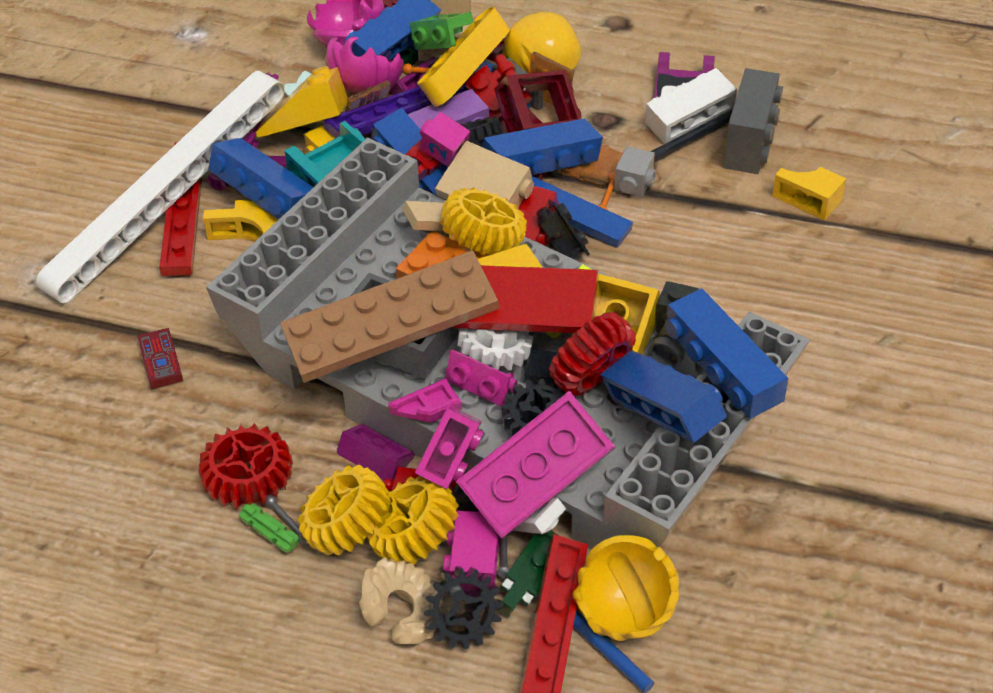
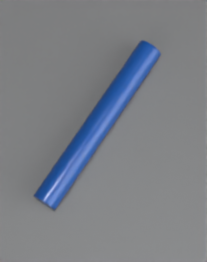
[573,610,655,693]

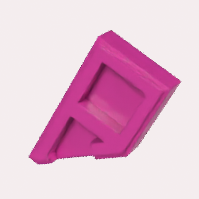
[388,379,462,423]

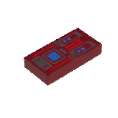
[137,328,183,389]

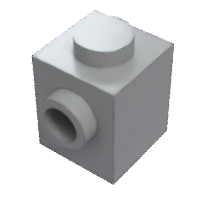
[614,146,656,198]

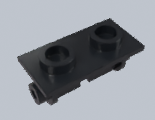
[536,199,590,260]

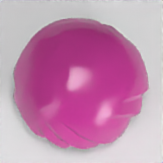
[307,0,385,47]
[325,36,404,97]

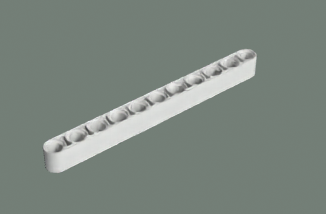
[36,71,285,303]

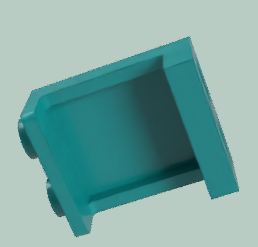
[284,121,365,187]

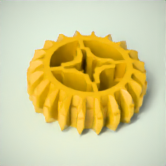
[440,187,527,255]
[297,465,390,556]
[367,475,459,565]

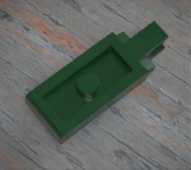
[496,530,558,618]

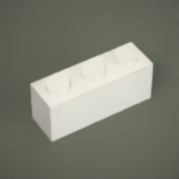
[645,68,737,144]

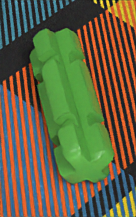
[239,503,300,553]

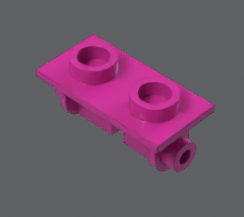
[445,349,518,407]

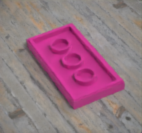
[456,391,615,539]

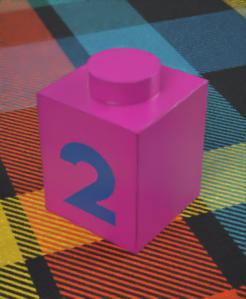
[419,112,470,167]

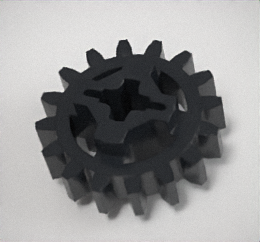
[501,378,576,438]
[421,566,504,649]

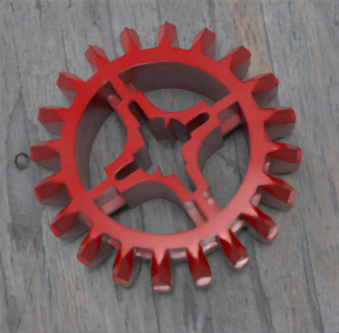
[549,312,636,396]
[198,423,293,510]

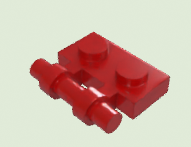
[464,54,532,121]

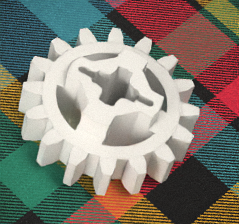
[457,328,533,370]

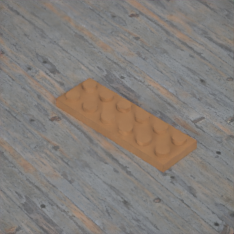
[280,250,500,383]

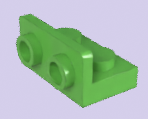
[410,12,473,50]

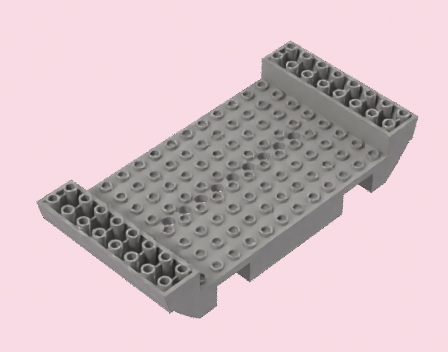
[206,137,810,550]

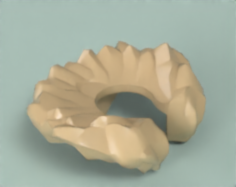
[359,557,444,644]

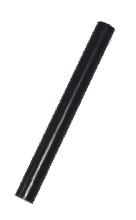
[650,109,733,162]

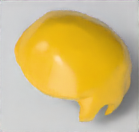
[502,12,582,73]
[573,535,680,641]

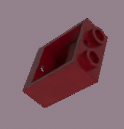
[494,70,582,133]

